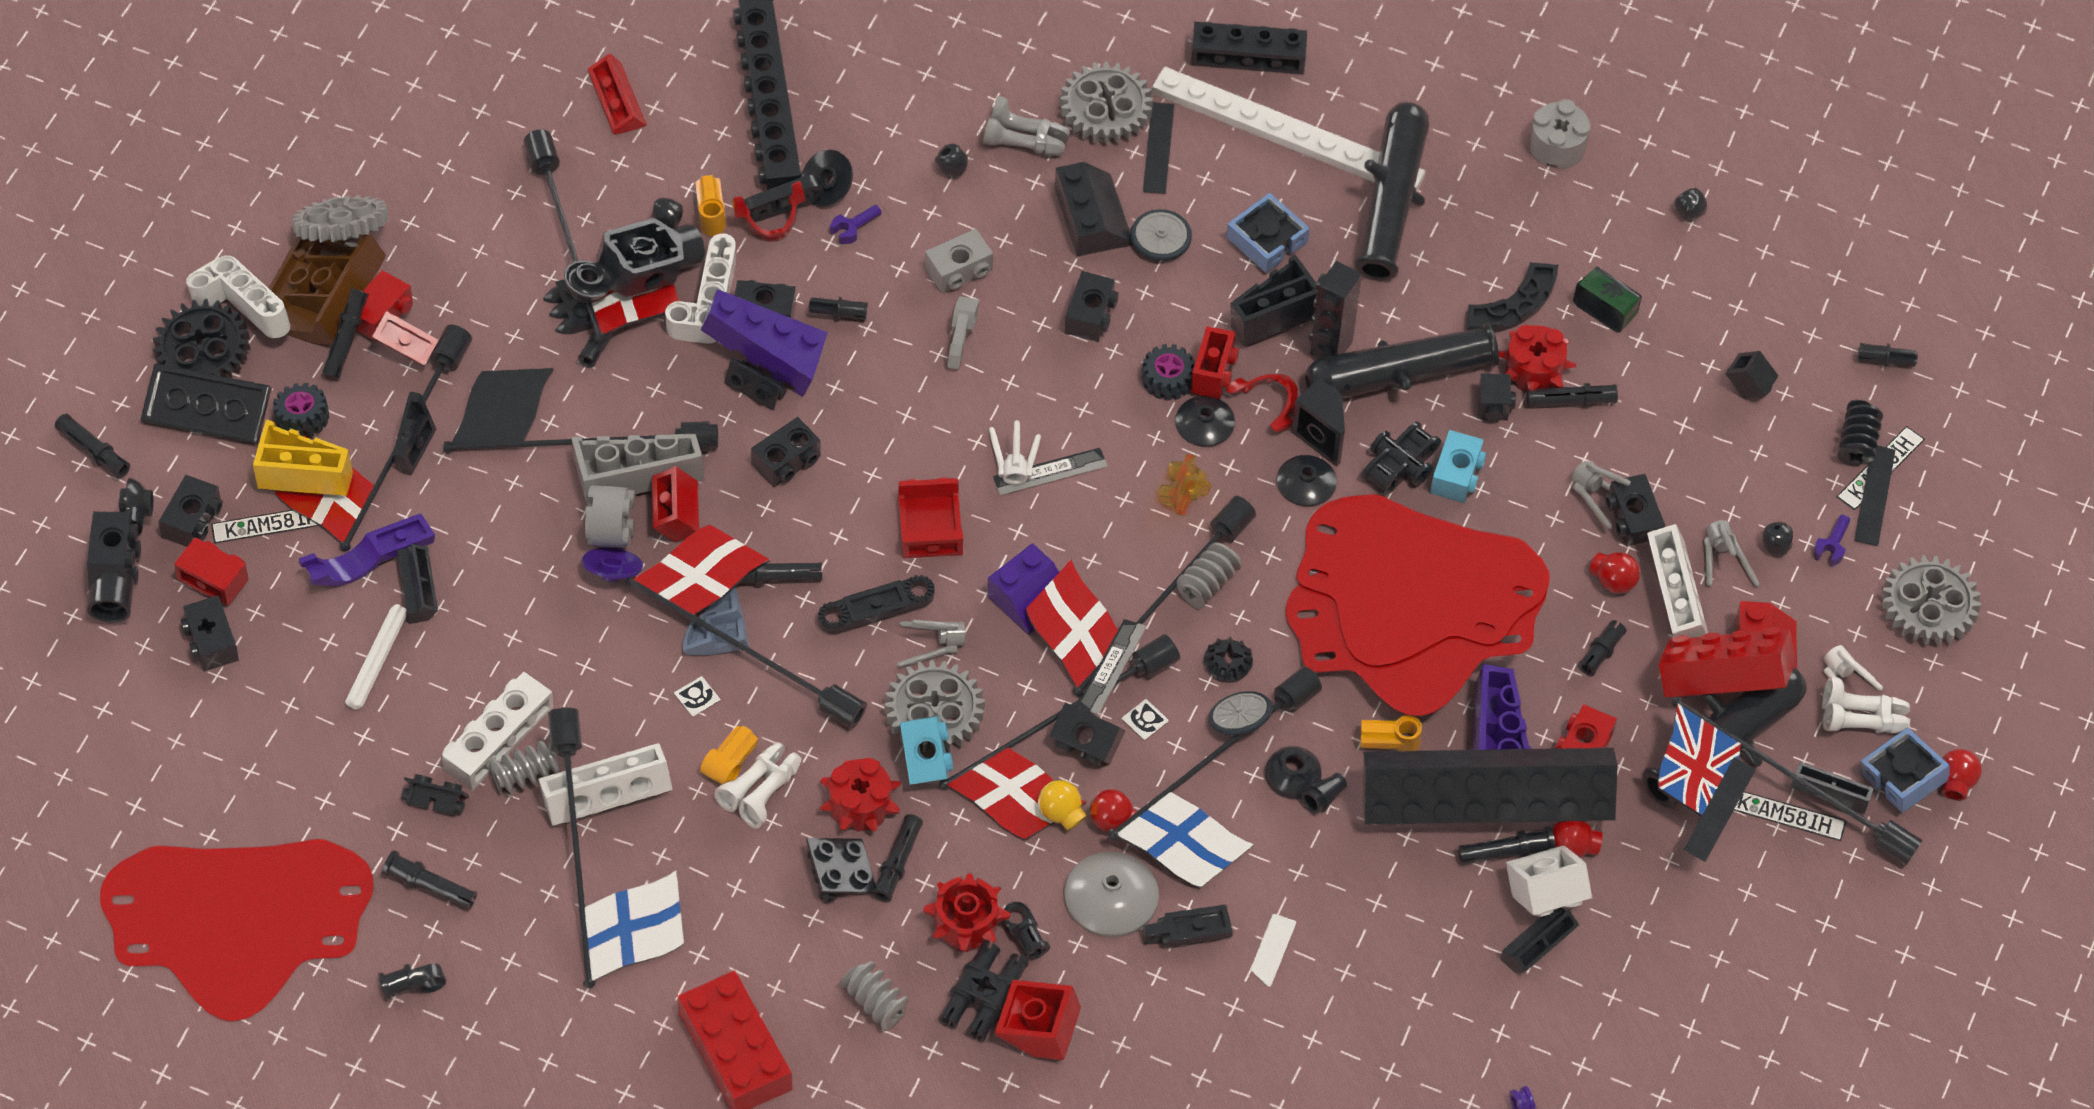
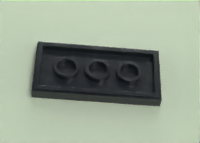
[140,363,272,445]

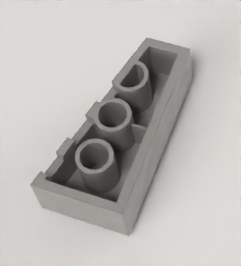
[571,434,704,504]

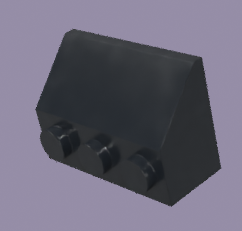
[1055,162,1133,257]

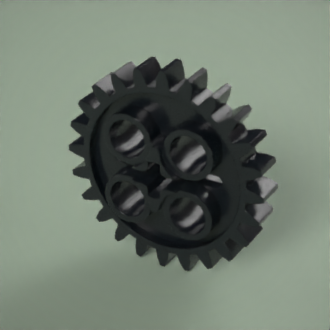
[153,299,250,378]

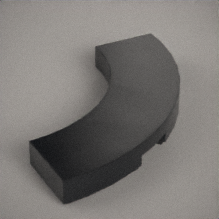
[1466,262,1559,333]

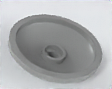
[1064,852,1159,938]

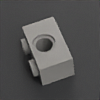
[925,229,993,293]

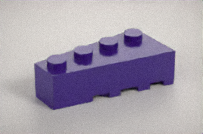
[700,289,828,397]
[1472,664,1532,750]

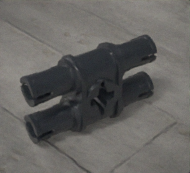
[939,941,1029,1042]

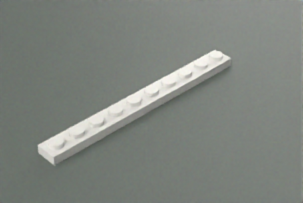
[1152,66,1425,191]

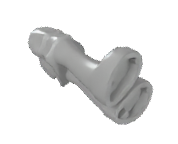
[983,96,1070,156]

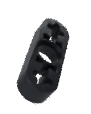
[744,175,824,223]

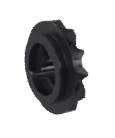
[1204,636,1253,682]

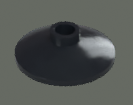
[801,149,853,207]
[1176,396,1235,447]
[1277,455,1337,507]

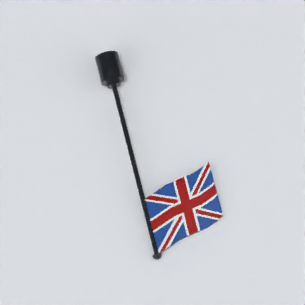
[1658,697,1922,866]

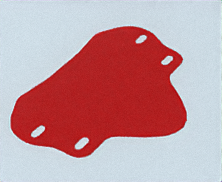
[1297,494,1550,666]
[1286,571,1547,716]
[100,839,374,1022]

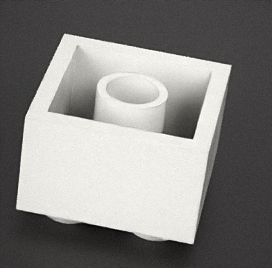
[1506,846,1592,916]

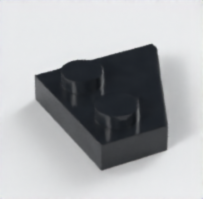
[393,391,437,475]

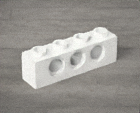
[1647,524,1708,638]
[442,672,554,791]
[539,743,673,826]

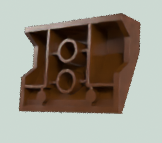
[268,232,386,345]

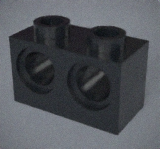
[751,417,821,488]

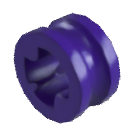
[1509,1086,1536,1109]

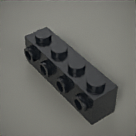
[1190,21,1308,75]
[1309,261,1362,359]

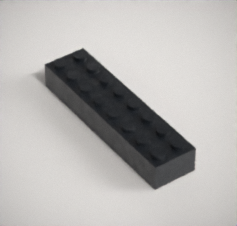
[1362,748,1618,825]

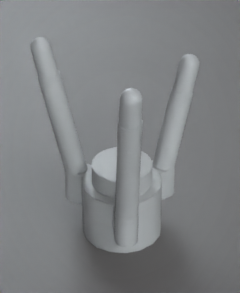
[1572,461,1631,529]
[1703,520,1760,587]
[897,620,965,668]

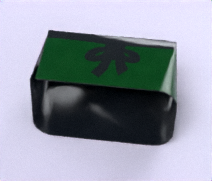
[1573,266,1642,333]

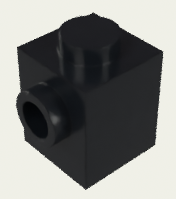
[1725,351,1779,399]
[1478,373,1516,422]

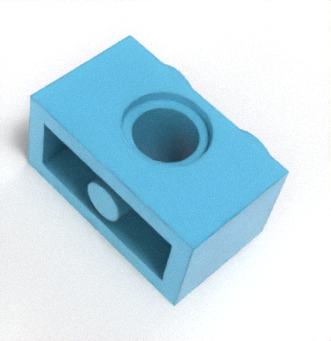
[1430,430,1487,503]
[900,716,954,784]

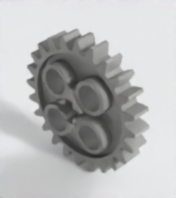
[1060,61,1153,144]
[292,195,389,242]
[1881,555,1981,646]
[884,660,985,753]

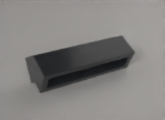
[397,544,438,624]
[1791,762,1874,814]
[1501,907,1579,973]

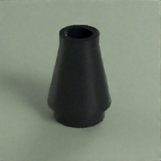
[1302,773,1347,813]

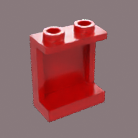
[898,477,964,558]

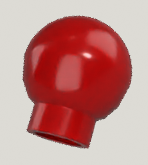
[1590,552,1640,594]
[1942,749,1982,801]
[1090,789,1137,832]
[1552,821,1603,858]

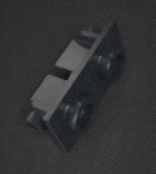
[724,359,787,411]
[401,774,470,816]

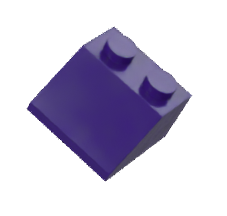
[987,543,1059,635]

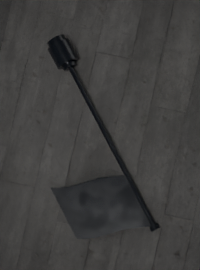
[444,368,719,453]

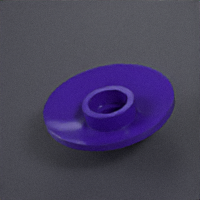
[582,548,643,582]

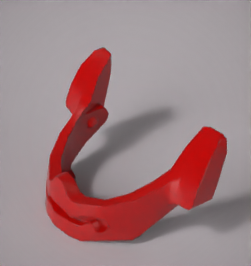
[733,181,806,242]
[1226,373,1298,432]

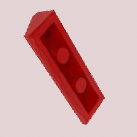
[587,53,647,135]

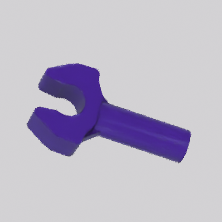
[830,204,881,244]
[1814,515,1850,567]

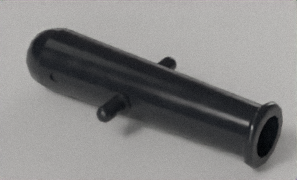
[1355,102,1429,281]
[1305,322,1499,400]
[1642,667,1807,808]

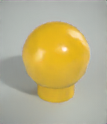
[1038,780,1087,831]

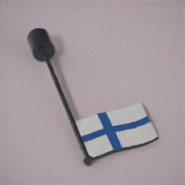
[1108,666,1322,889]
[547,707,684,988]

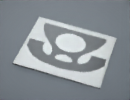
[674,676,721,716]
[1121,699,1169,740]

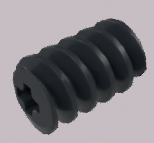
[1837,400,1883,466]

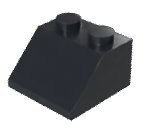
[1292,378,1345,467]

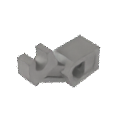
[948,296,979,369]

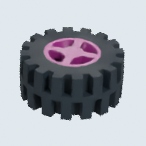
[1142,344,1195,401]
[273,383,329,437]

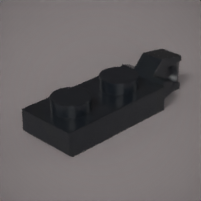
[1142,904,1233,947]

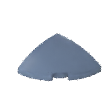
[683,588,749,655]

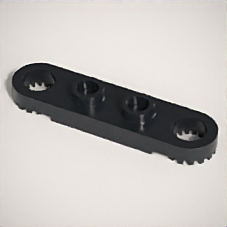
[818,575,935,633]

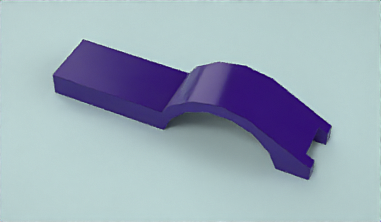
[299,513,435,586]

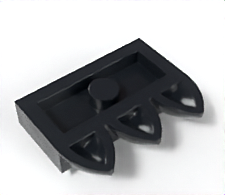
[543,279,593,335]

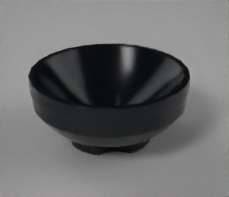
[1265,746,1322,799]

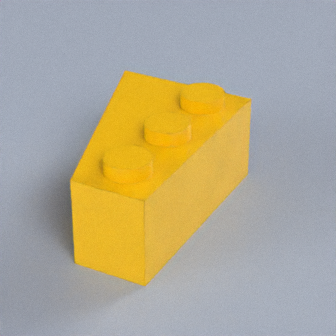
[253,420,353,496]

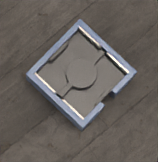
[1226,193,1310,273]
[1861,727,1950,813]

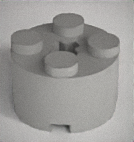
[1530,99,1590,169]
[585,485,636,548]

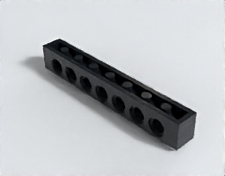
[733,0,801,190]

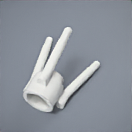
[989,420,1041,485]
[1823,645,1883,712]

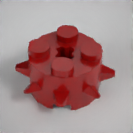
[1499,324,1577,392]
[819,757,901,832]
[923,873,1010,952]

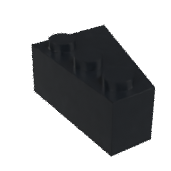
[1230,254,1318,346]

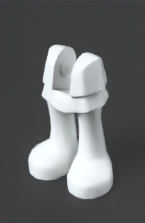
[1822,677,1910,734]
[714,742,801,829]

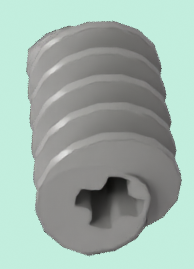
[1177,543,1242,609]
[490,741,560,795]
[840,961,909,1031]

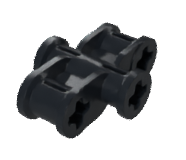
[1362,421,1441,496]

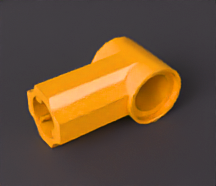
[695,175,726,236]
[1361,715,1422,751]
[700,726,758,785]

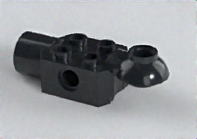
[564,218,705,303]
[87,478,154,623]

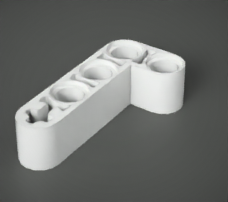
[665,234,736,344]
[186,255,290,338]

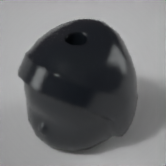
[935,143,968,178]
[1674,187,1707,220]
[652,198,683,229]
[1762,521,1793,555]

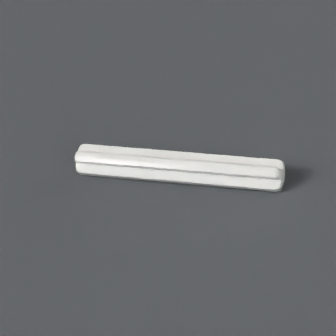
[346,604,408,710]

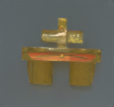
[1158,454,1211,515]

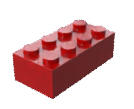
[1658,627,1796,698]
[677,970,792,1109]

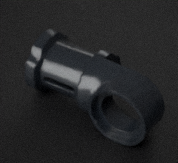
[1002,901,1050,961]
[378,963,447,1001]

